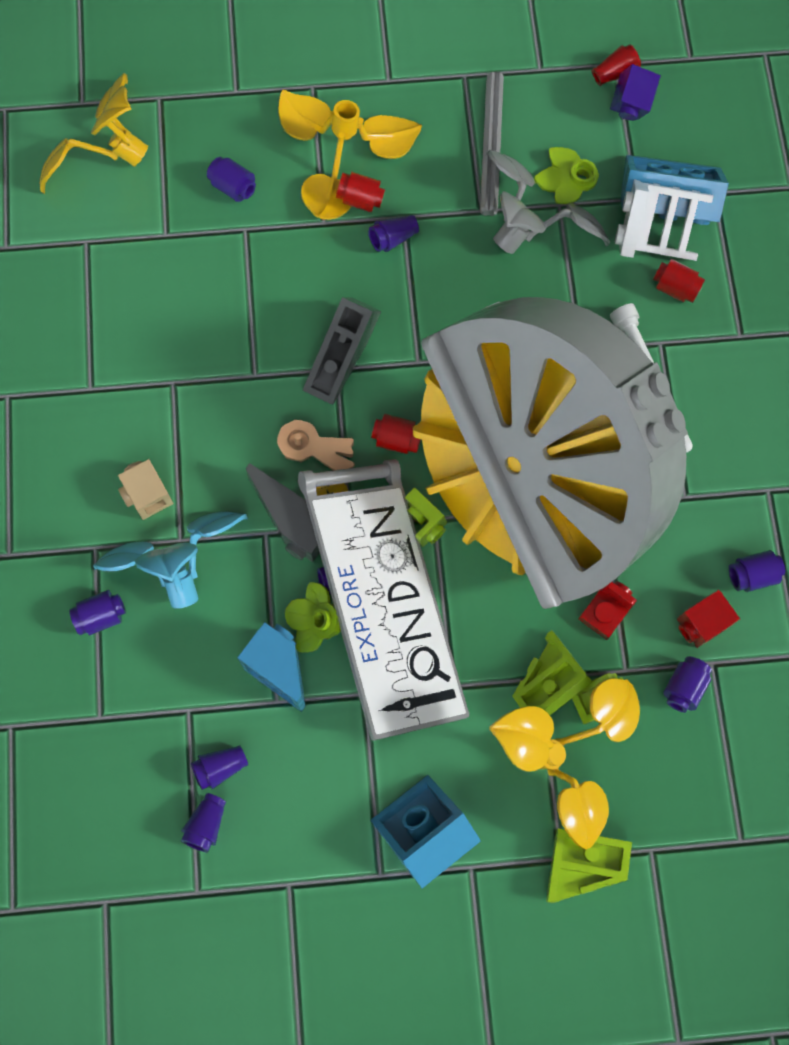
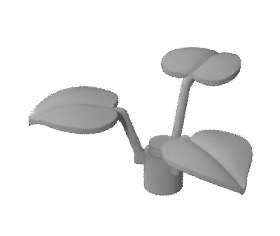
[486,150,610,254]

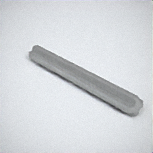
[480,72,504,216]

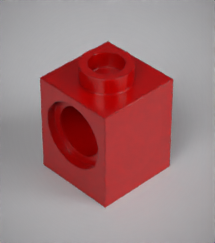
[677,590,740,648]

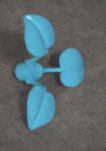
[93,512,248,608]

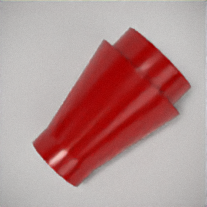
[592,44,641,86]

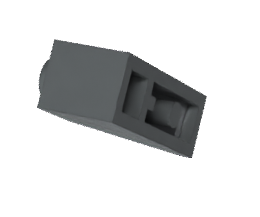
[303,297,381,405]
[246,463,320,562]

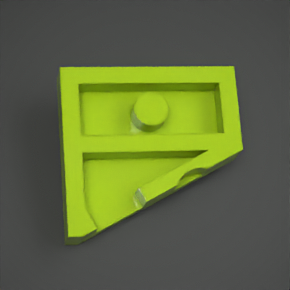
[512,630,592,715]
[546,828,632,903]

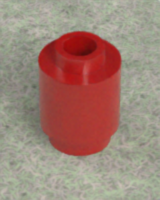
[335,172,385,213]
[653,259,705,303]
[371,414,421,455]

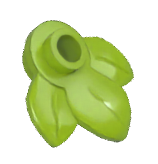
[534,147,599,205]
[285,582,341,653]

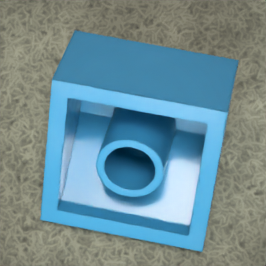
[237,622,306,712]
[370,775,481,888]

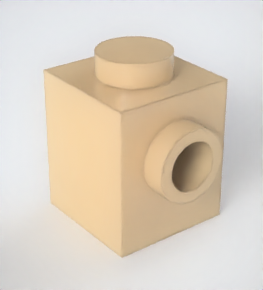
[118,459,174,520]

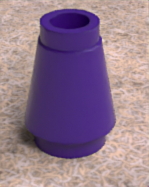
[368,214,419,252]
[190,745,248,790]
[181,793,226,853]

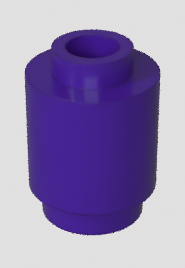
[207,157,256,202]
[729,550,786,592]
[69,590,126,636]
[663,656,712,713]

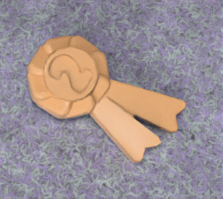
[277,420,354,471]

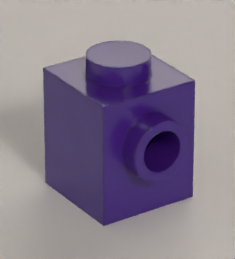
[610,64,661,121]

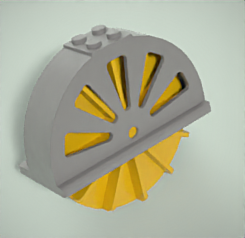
[413,297,688,609]

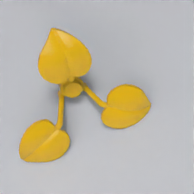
[40,73,148,194]
[278,89,422,220]
[489,678,640,850]

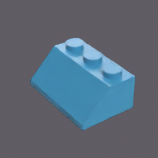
[620,155,729,225]

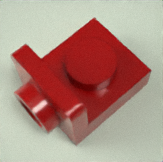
[578,581,637,640]

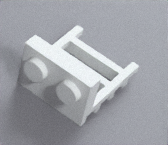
[615,180,713,261]

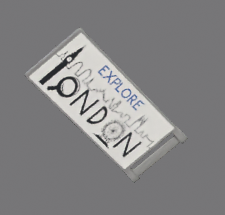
[298,459,469,741]

